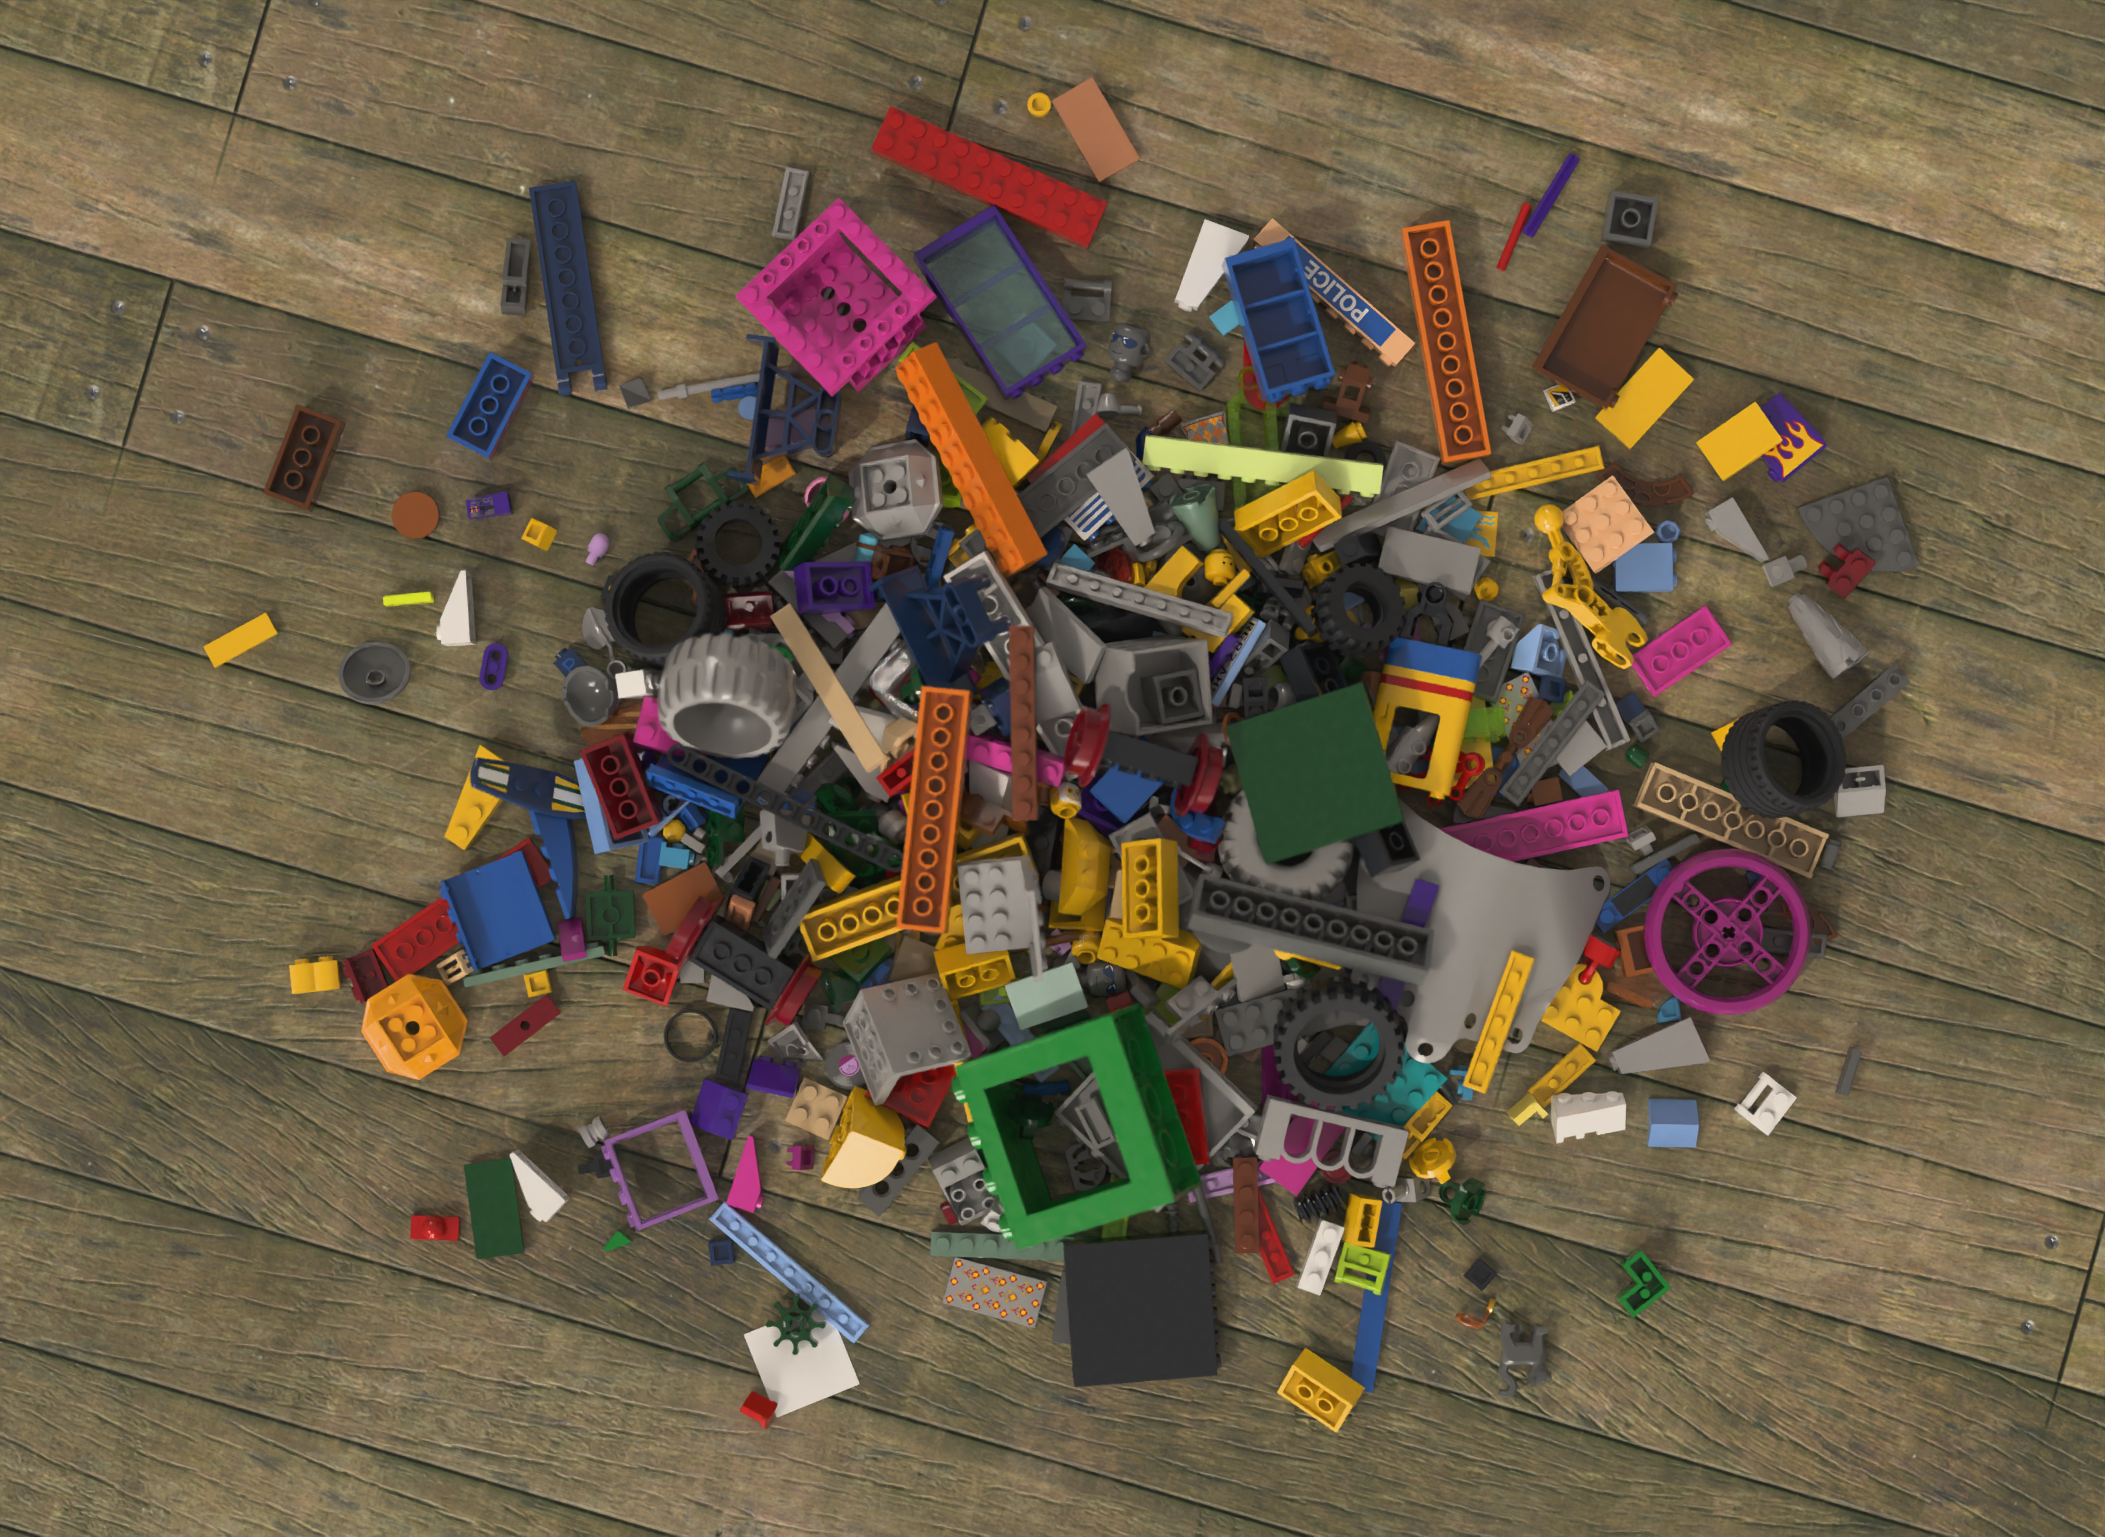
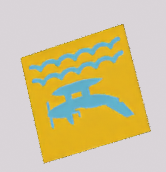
[1464,510,1498,557]

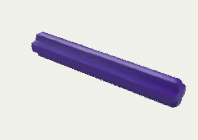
[1522,153,1580,238]

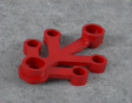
[1396,746,1485,806]

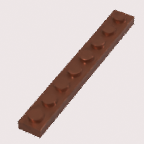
[1009,626,1038,820]

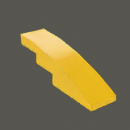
[1369,1091,1453,1164]

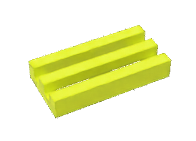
[383,592,434,607]

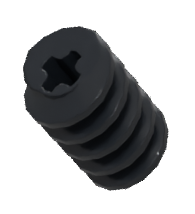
[1293,1183,1347,1224]

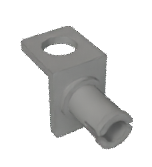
[1763,555,1807,587]
[1382,1176,1431,1203]

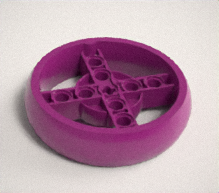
[1644,849,1812,1015]

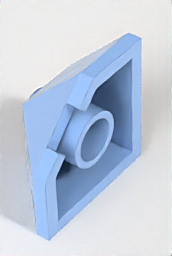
[1511,624,1566,678]

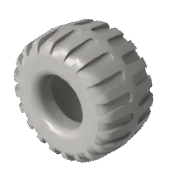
[658,633,796,759]
[1218,790,1354,902]

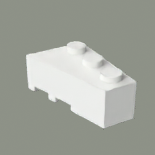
[1551,1091,1626,1143]

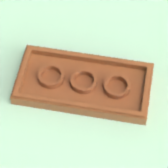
[1051,77,1140,183]

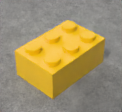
[933,943,1016,1001]

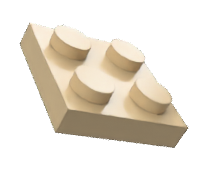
[785,1077,848,1140]

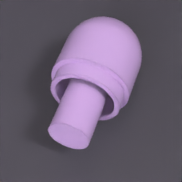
[585,533,610,566]

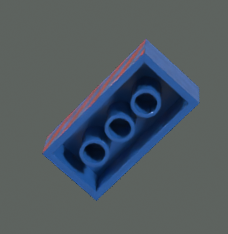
[446,352,535,461]

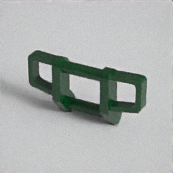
[657,462,749,540]

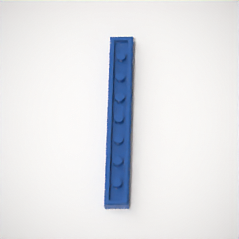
[1350,1200,1402,1393]

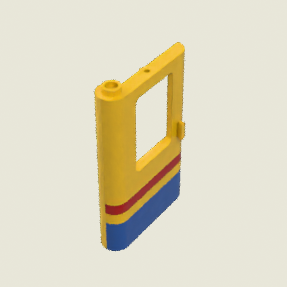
[1373,637,1482,800]

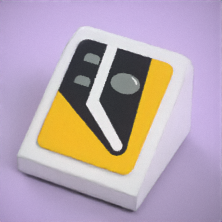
[1543,384,1576,412]

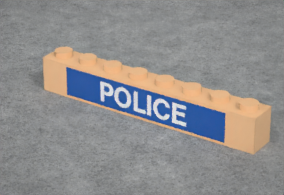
[1253,218,1415,367]

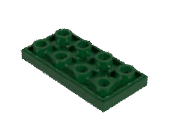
[464,1158,525,1260]

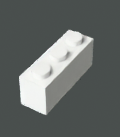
[615,670,663,699]
[1296,1218,1345,1296]

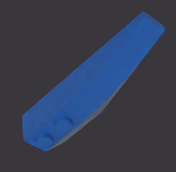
[529,810,578,919]

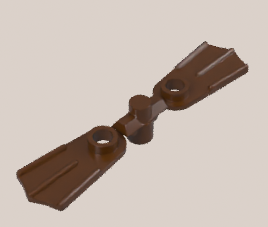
[1457,697,1554,820]

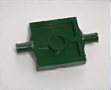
[585,875,636,956]

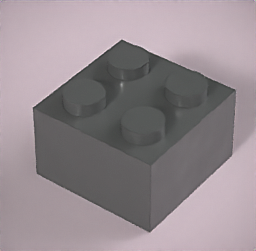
[1600,190,1659,249]
[1279,403,1336,457]

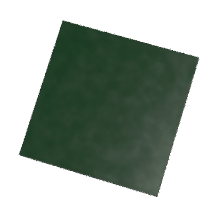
[1225,683,1405,865]

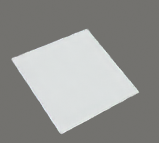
[744,1307,859,1417]

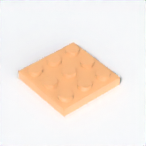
[1562,475,1654,574]

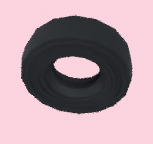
[1344,440,1386,472]

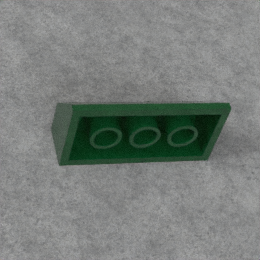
[780,474,856,571]

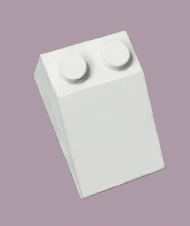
[436,570,476,646]
[510,1149,570,1222]

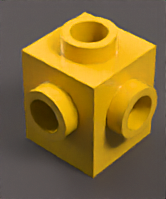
[1302,551,1340,589]

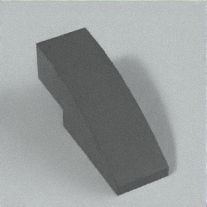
[500,238,531,316]

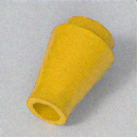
[1332,421,1367,449]

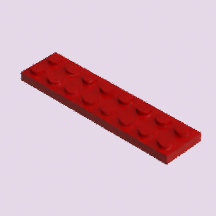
[371,837,552,981]

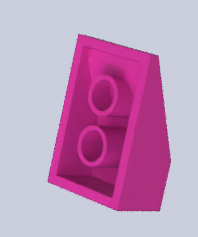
[633,696,707,763]

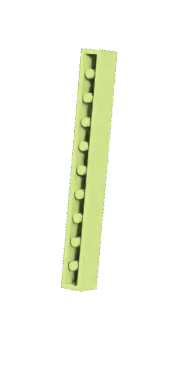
[1142,434,1384,497]

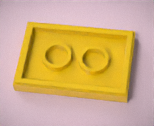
[1696,402,1783,482]

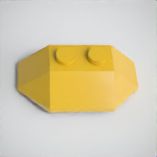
[1058,818,1111,916]

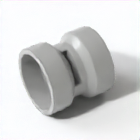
[578,1116,610,1148]

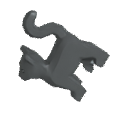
[1498,1324,1552,1398]

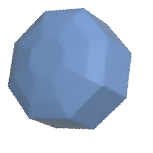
[1656,520,1680,543]

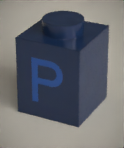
[553,648,589,677]

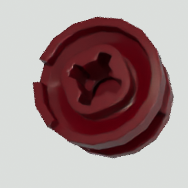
[1320,1149,1354,1184]

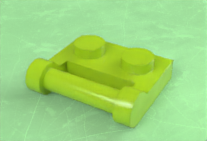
[1335,1242,1392,1296]

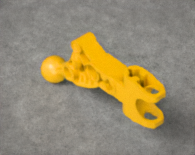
[1534,504,1648,669]

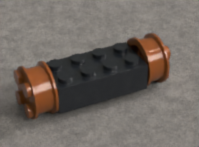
[1008,781,1065,931]

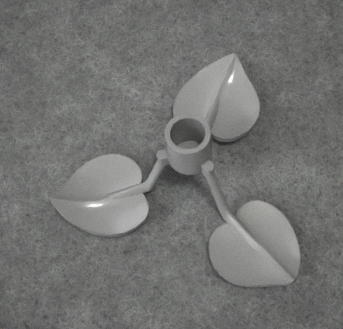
[582,607,663,708]

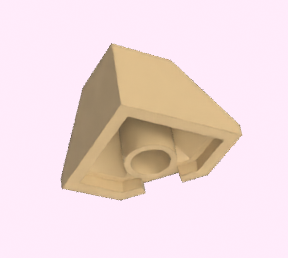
[880,717,918,773]

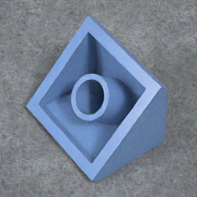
[1647,1099,1699,1147]

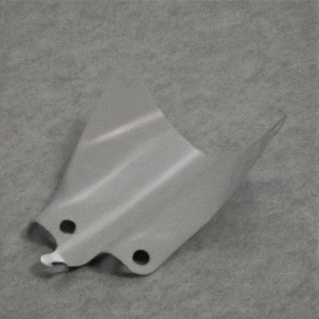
[1351,798,1610,1063]

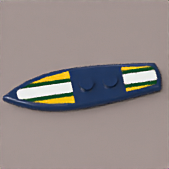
[470,757,587,819]

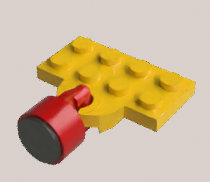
[1541,932,1621,1052]

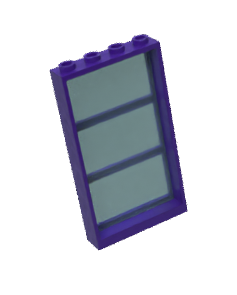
[913,205,1087,400]

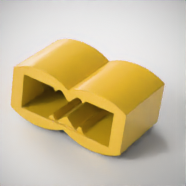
[289,956,342,994]

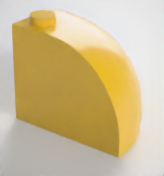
[981,416,1039,491]
[821,1086,907,1188]

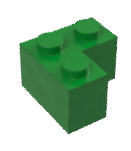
[1615,1248,1671,1318]

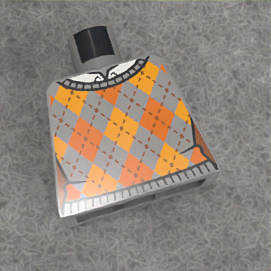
[1180,411,1229,445]

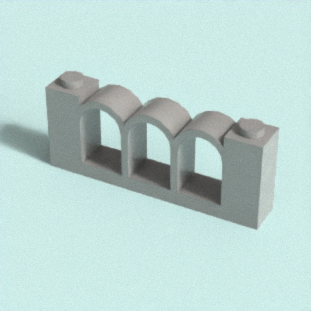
[1253,1095,1409,1188]

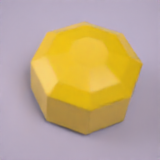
[663,820,686,842]

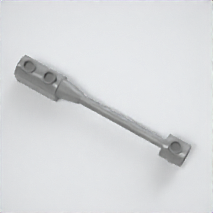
[1385,615,1519,775]

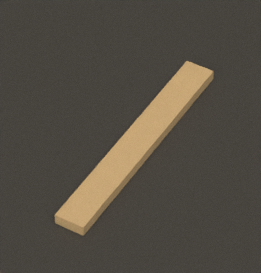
[770,603,888,773]

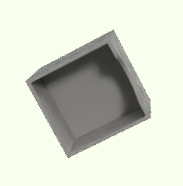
[1094,634,1213,736]

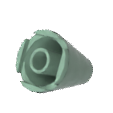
[1169,484,1221,553]

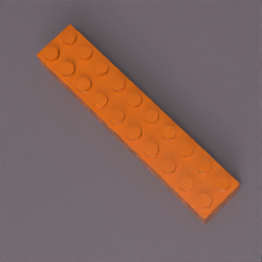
[1400,220,1491,465]
[895,342,1048,579]
[896,686,973,933]

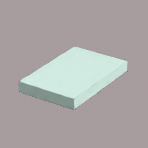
[1005,961,1088,1030]

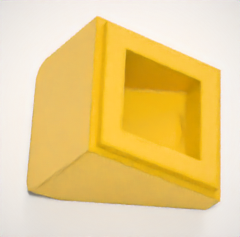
[521,517,557,551]

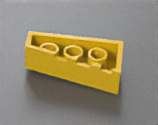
[444,745,505,851]

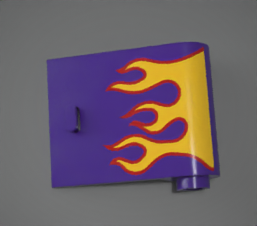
[1760,393,1827,483]

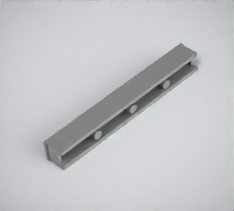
[1532,568,1630,751]

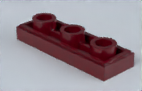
[490,994,561,1057]

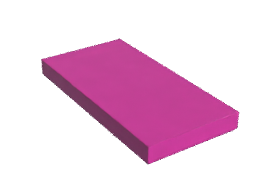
[1631,605,1732,697]
[1258,1101,1346,1196]

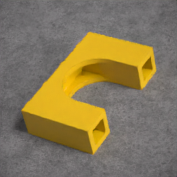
[1144,546,1255,653]

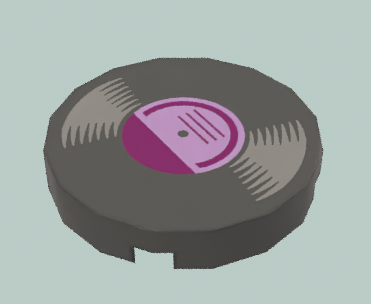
[826,1042,865,1089]

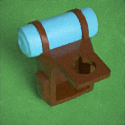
[853,533,915,582]

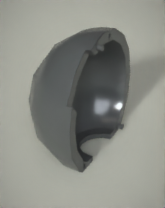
[562,666,618,727]

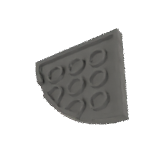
[1797,477,1919,572]

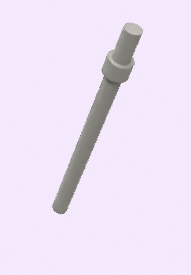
[658,366,799,400]

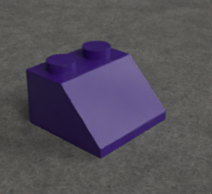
[746,1055,802,1098]
[690,1078,749,1140]

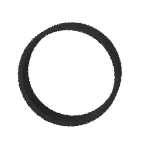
[664,1010,717,1062]

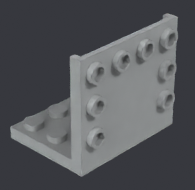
[957,855,1047,980]
[843,973,972,1106]

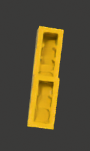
[797,831,855,894]

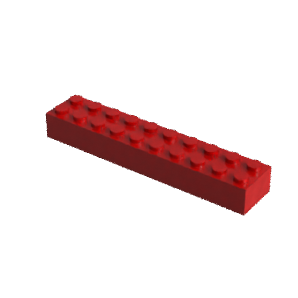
[871,106,1107,250]

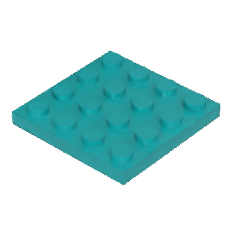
[1323,1021,1448,1142]

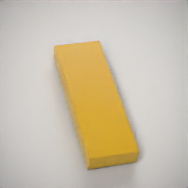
[203,613,278,668]
[1527,1042,1596,1108]

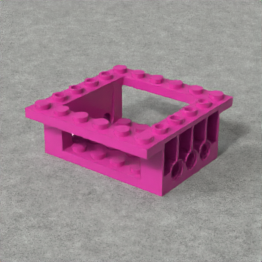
[735,198,936,396]

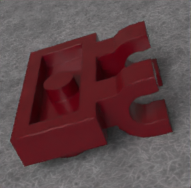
[1817,542,1876,599]

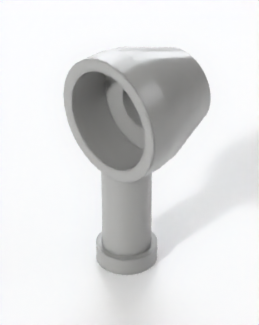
[1097,394,1142,417]

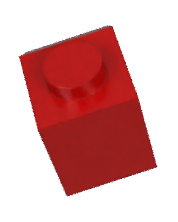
[876,749,915,797]

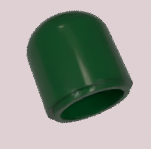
[1625,745,1650,769]

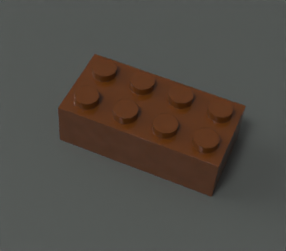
[263,404,346,512]

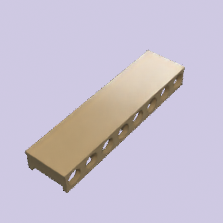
[1633,762,1829,879]

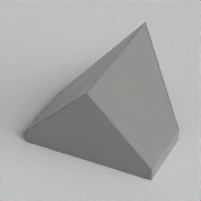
[767,1021,824,1060]

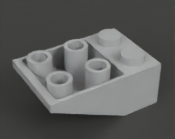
[928,1137,995,1226]

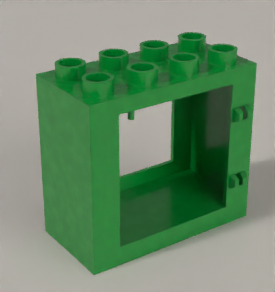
[952,1002,1203,1251]

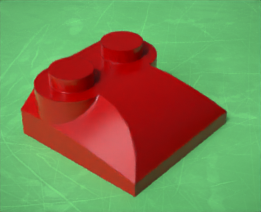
[622,946,680,1007]

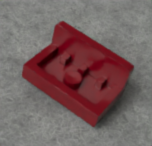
[724,591,776,631]
[342,949,389,1004]

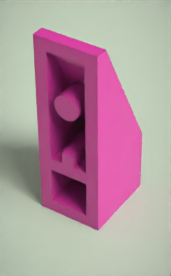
[726,1134,765,1213]

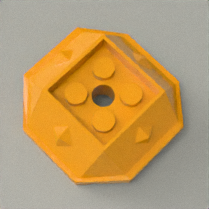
[361,973,468,1080]

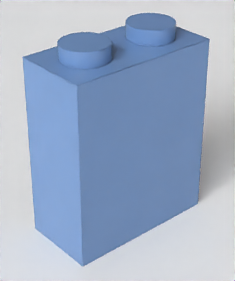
[1612,543,1677,593]

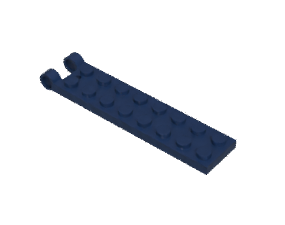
[529,181,607,396]

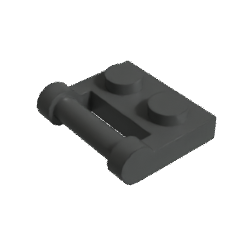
[1063,277,1112,323]

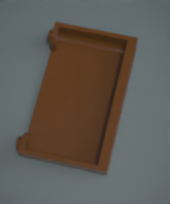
[1531,244,1678,411]

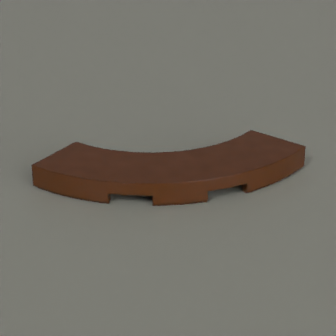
[1595,461,1695,506]
[1754,892,1838,945]

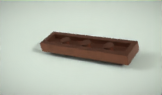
[1233,1157,1259,1254]

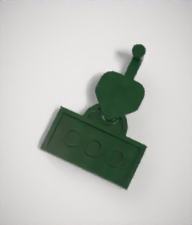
[828,810,966,889]

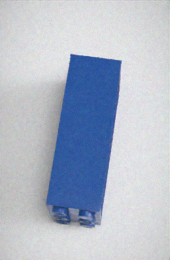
[1222,238,1335,404]

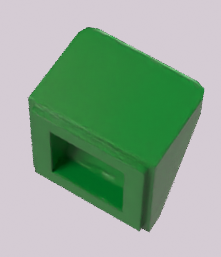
[603,1229,633,1252]

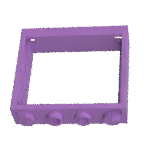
[601,1110,719,1230]

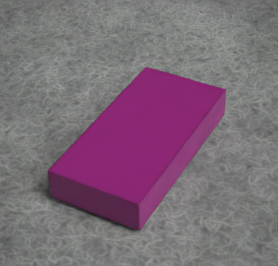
[558,917,587,962]

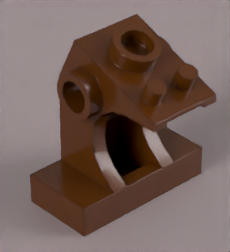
[1322,361,1374,423]

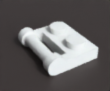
[1734,1072,1797,1135]

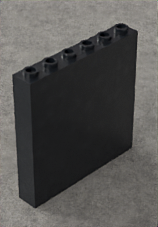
[1063,1230,1221,1387]

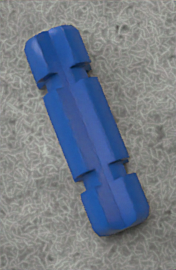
[711,382,757,403]
[1023,1080,1070,1096]

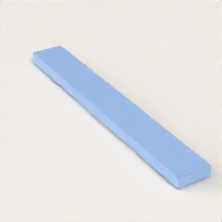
[709,1201,870,1343]

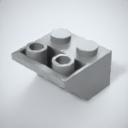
[1834,765,1886,818]

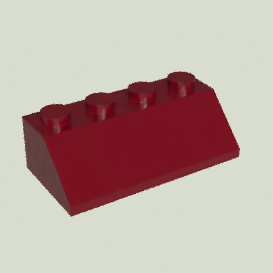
[580,731,664,840]

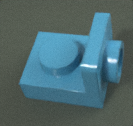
[1449,1065,1473,1100]

